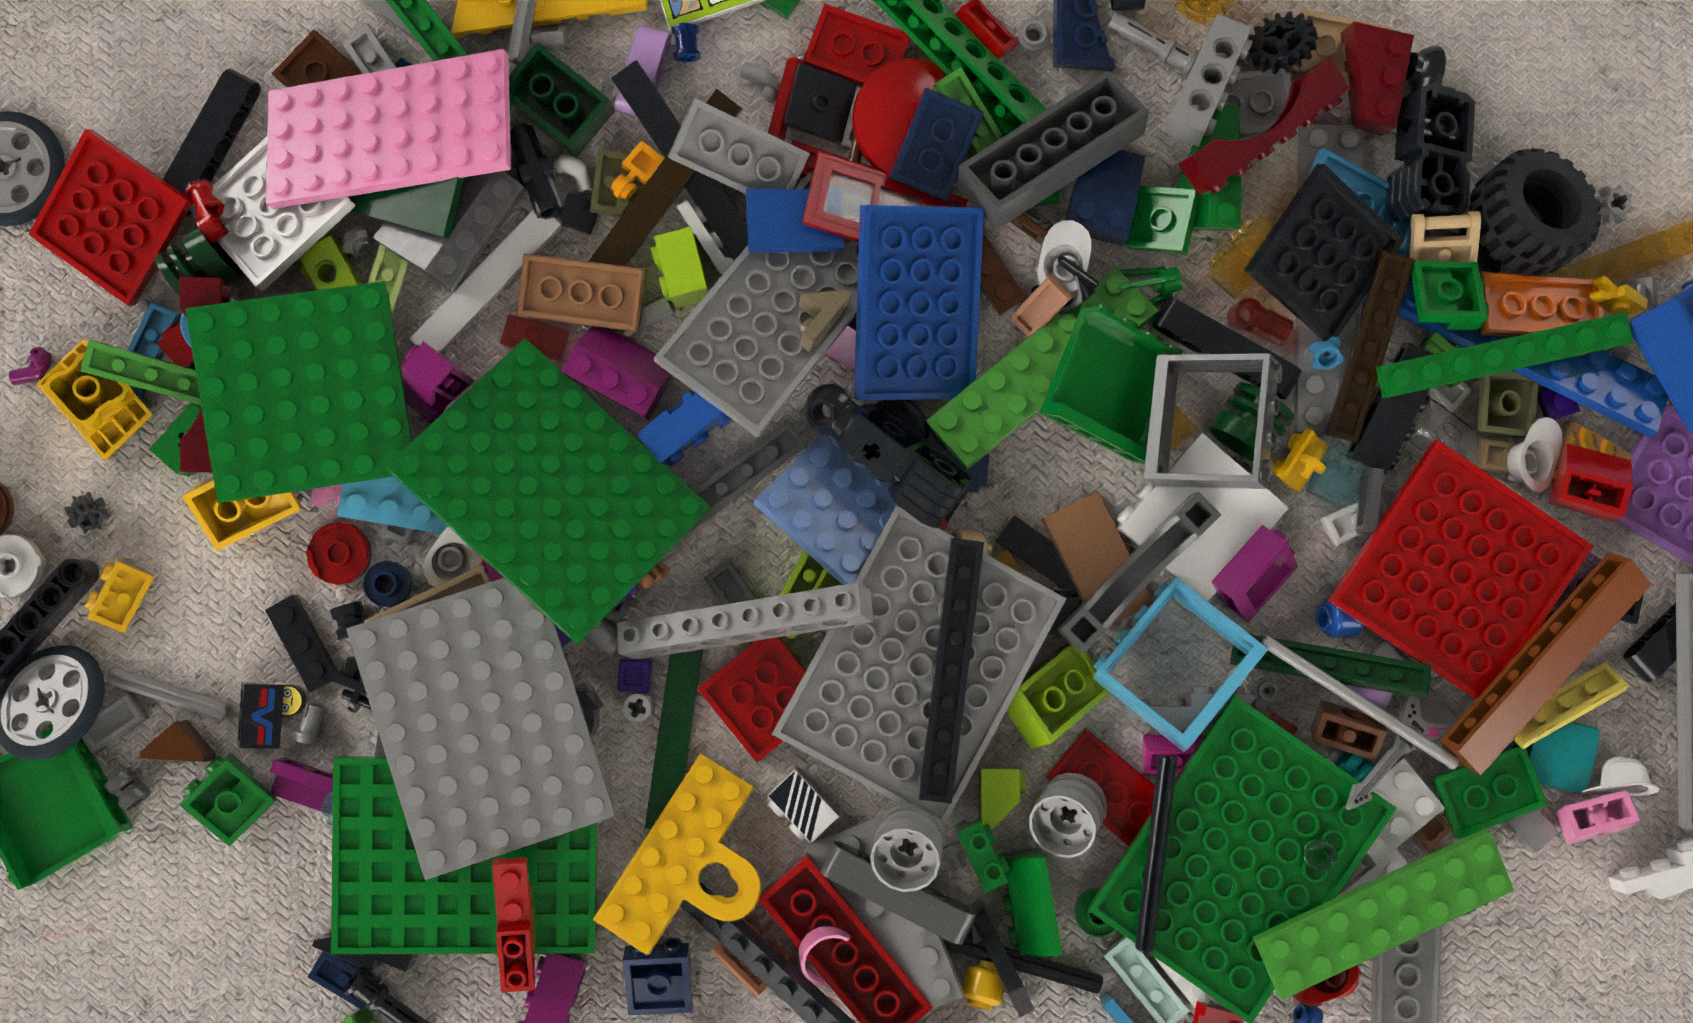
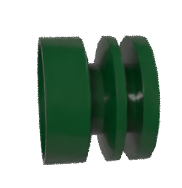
[154,226,244,295]
[1208,382,1295,461]

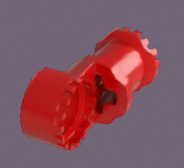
[184,179,229,243]

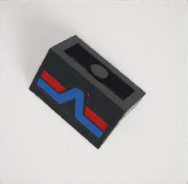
[237,682,284,749]

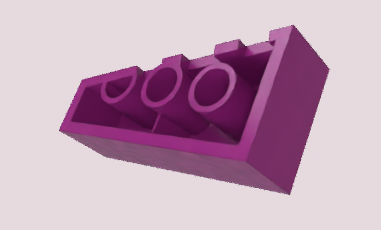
[518,953,587,1023]

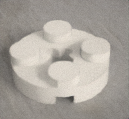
[0,535,47,597]

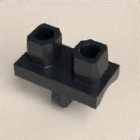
[330,656,371,713]

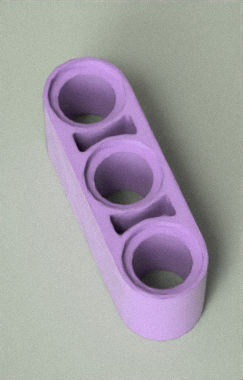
[615,25,671,116]

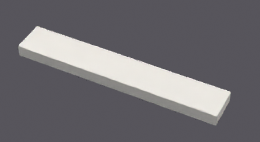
[410,210,562,353]

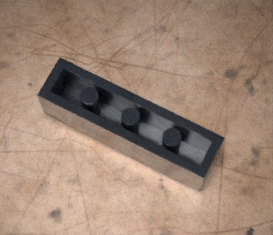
[1346,343,1434,474]

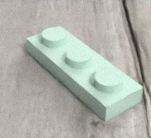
[1102,936,1190,1023]

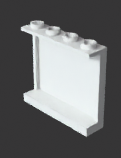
[1116,433,1289,601]

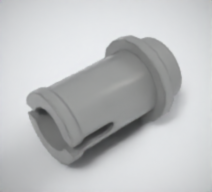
[295,704,326,745]

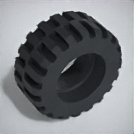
[1469,148,1601,276]

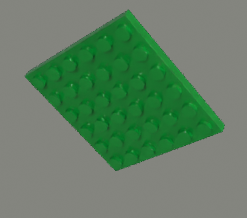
[185,281,413,503]

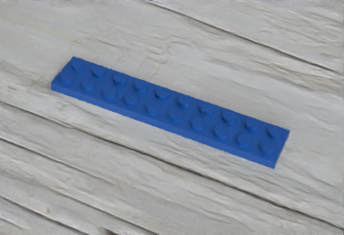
[1364,252,1669,438]

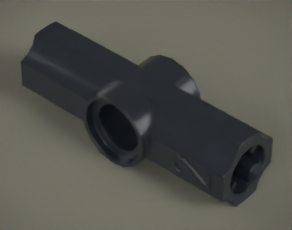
[510,123,563,220]

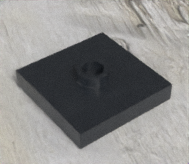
[782,63,857,144]

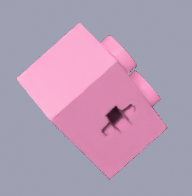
[1555,790,1640,845]

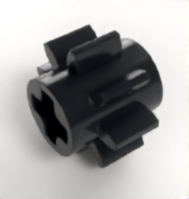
[64,492,109,534]

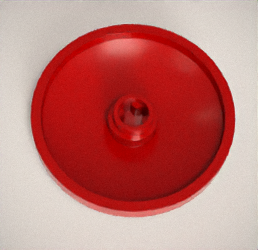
[852,58,970,174]

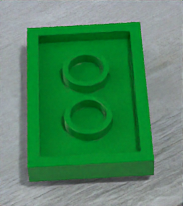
[1431,744,1548,839]

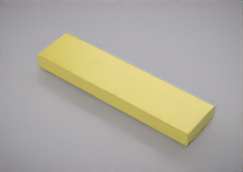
[1514,662,1629,749]

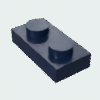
[307,951,382,1010]

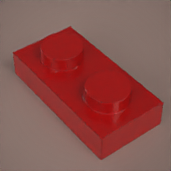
[956,0,1019,59]

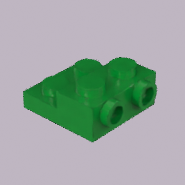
[1411,261,1489,330]
[180,753,277,846]
[954,818,1010,893]

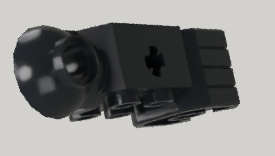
[1385,45,1475,224]
[805,384,975,528]

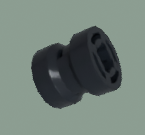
[330,601,365,640]

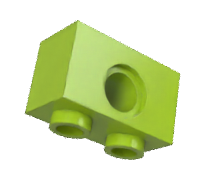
[299,235,363,290]

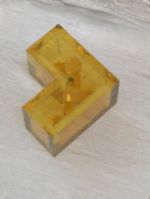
[1206,215,1274,299]

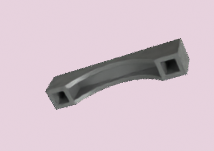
[1056,492,1222,653]

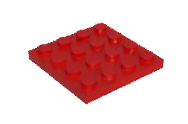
[28,129,193,306]

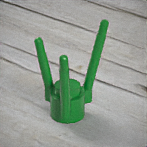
[1117,266,1182,305]

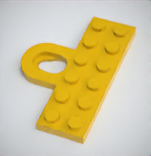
[593,753,761,956]

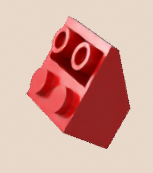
[1548,443,1633,522]

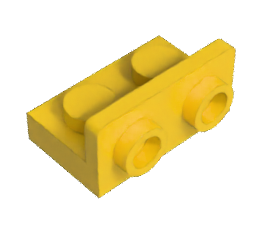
[84,557,154,633]

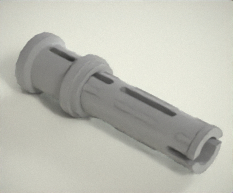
[1107,11,1200,77]

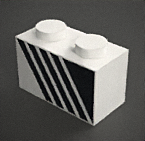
[767,767,839,843]

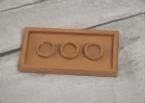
[517,253,648,332]
[1041,491,1154,626]

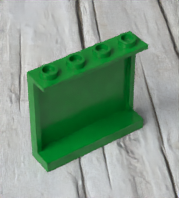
[1040,304,1183,464]
[0,724,134,890]

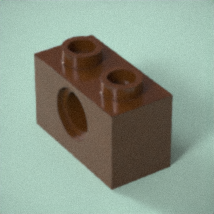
[1311,700,1387,761]

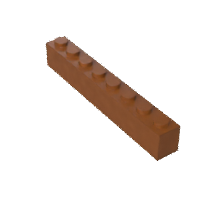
[1439,552,1651,775]

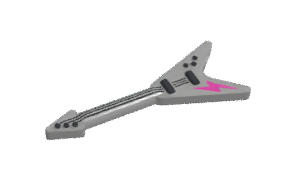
[1346,695,1454,810]

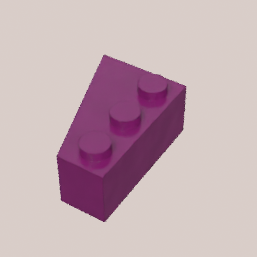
[402,341,475,425]

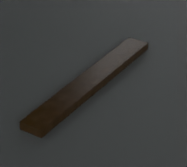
[588,89,743,266]

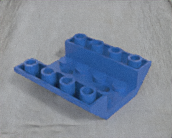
[1629,278,1693,434]

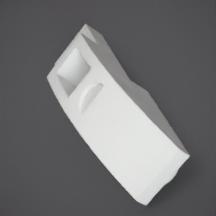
[1608,838,1693,899]

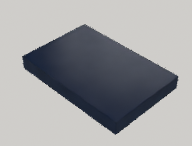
[889,88,984,202]

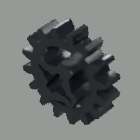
[1248,11,1318,74]

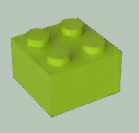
[651,226,710,309]

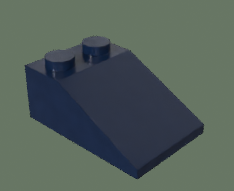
[1065,150,1145,246]

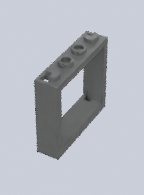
[1144,353,1283,489]

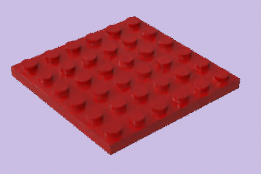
[1328,440,1594,700]

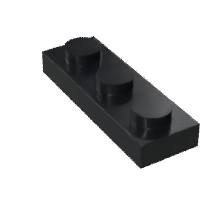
[265,595,338,693]

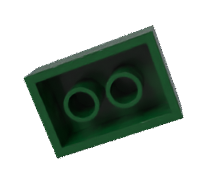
[509,42,615,158]

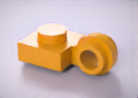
[611,140,665,201]

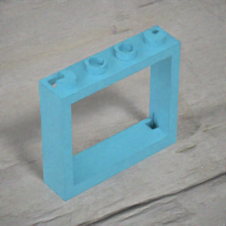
[1093,576,1268,752]

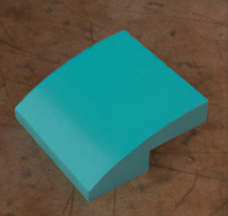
[1527,722,1600,794]

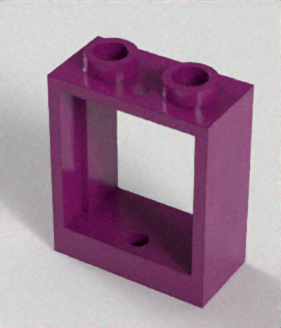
[1212,525,1298,623]

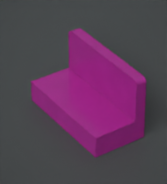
[270,757,333,813]

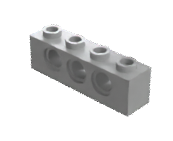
[1164,13,1253,147]

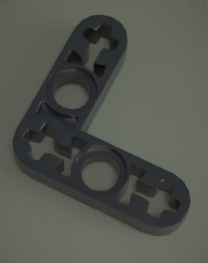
[973,906,1034,1018]

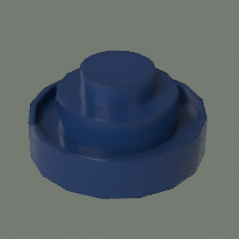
[363,561,412,607]

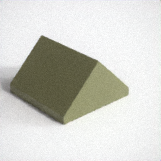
[1477,371,1538,438]

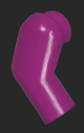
[9,347,52,385]

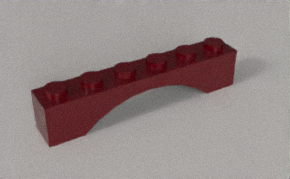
[1178,57,1350,196]
[180,276,231,472]

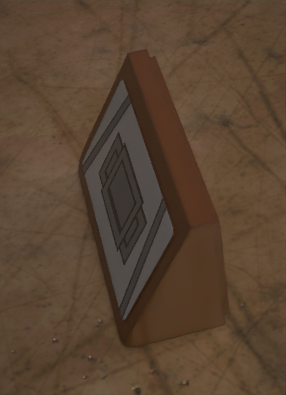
[1010,208,1053,244]

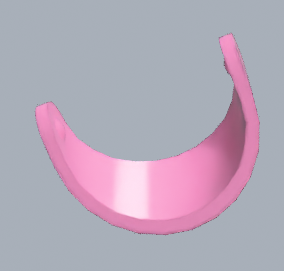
[799,926,851,985]

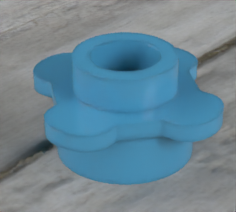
[1309,337,1344,370]

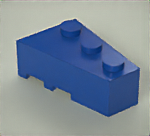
[637,391,733,467]

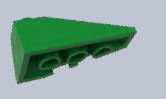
[1176,105,1242,231]

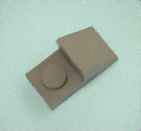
[799,290,852,353]

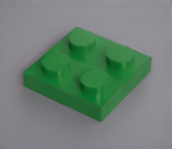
[1125,186,1200,254]

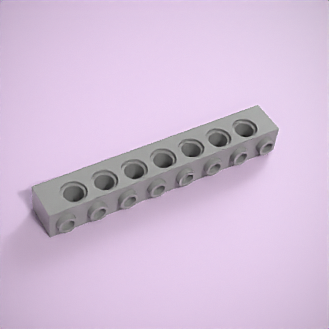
[617,582,873,660]

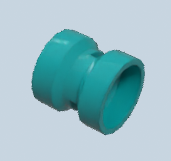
[1334,751,1375,783]

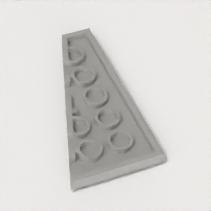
[803,814,964,1008]

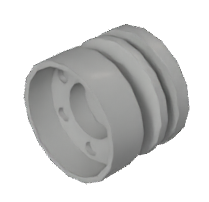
[1029,772,1107,858]
[870,803,945,892]

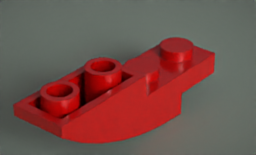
[492,857,535,992]

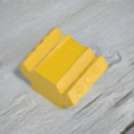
[36,339,153,461]

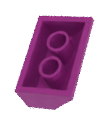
[561,326,673,421]

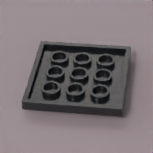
[1244,163,1404,341]

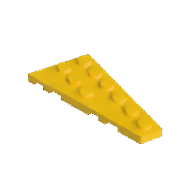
[451,0,649,39]

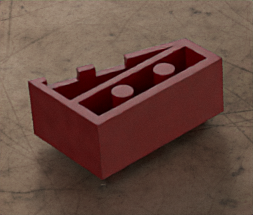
[1340,22,1414,136]

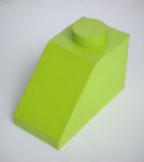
[979,766,1026,830]

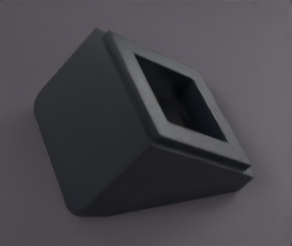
[559,192,599,236]

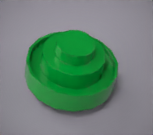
[1074,888,1116,937]

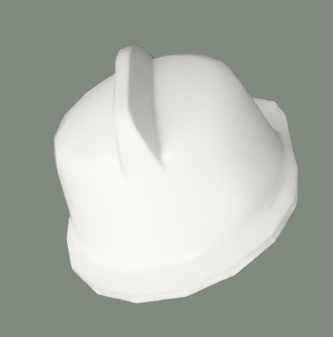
[1037,220,1092,293]
[1507,417,1563,492]
[423,527,483,587]
[1581,757,1659,796]

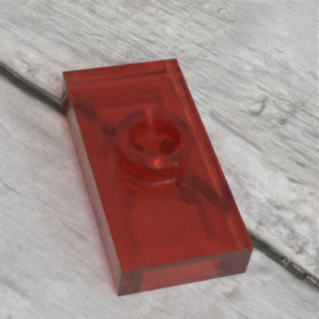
[500,314,570,362]

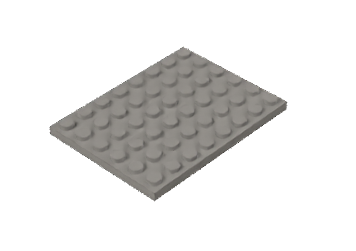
[772,505,1067,828]
[346,578,616,880]

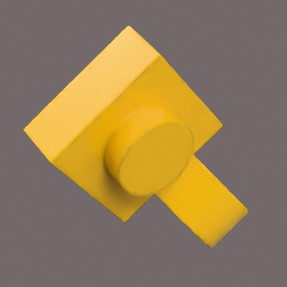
[1589,276,1648,317]

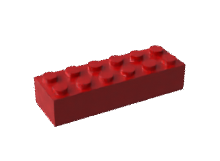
[759,853,933,1023]

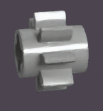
[1595,185,1635,225]

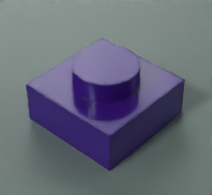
[1537,389,1580,420]

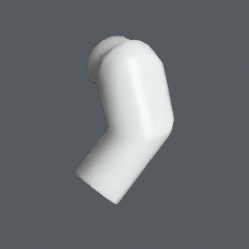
[553,154,593,195]

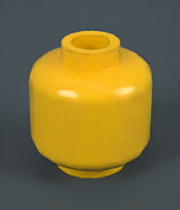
[962,960,1005,1011]

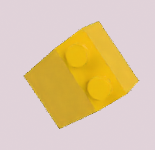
[182,476,302,551]

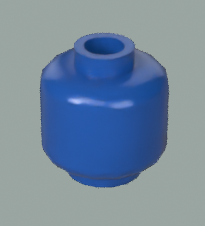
[1316,598,1364,638]

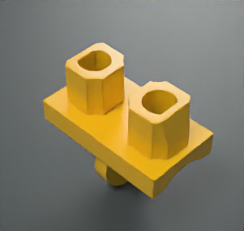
[1273,428,1329,493]

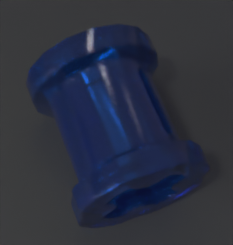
[671,23,701,63]

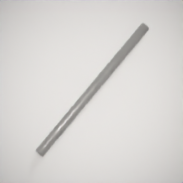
[1261,635,1460,770]

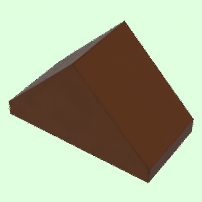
[140,720,216,762]

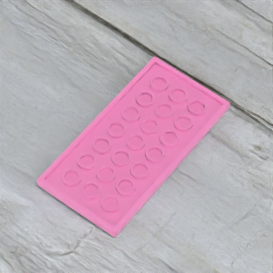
[266,49,511,209]

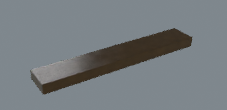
[1325,250,1415,443]

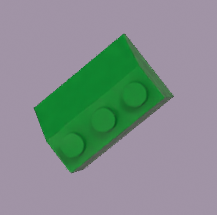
[1002,848,1062,956]

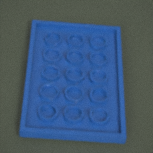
[854,204,984,400]

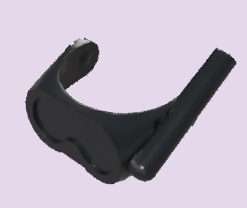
[1031,255,1099,315]

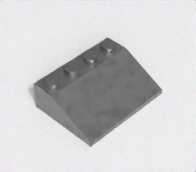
[373,171,524,293]

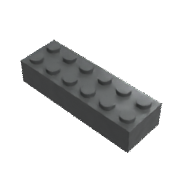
[958,70,1149,230]

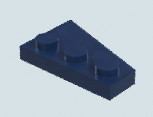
[1053,0,1116,72]

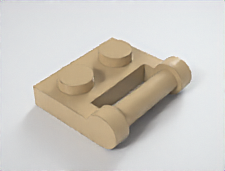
[1409,211,1481,262]

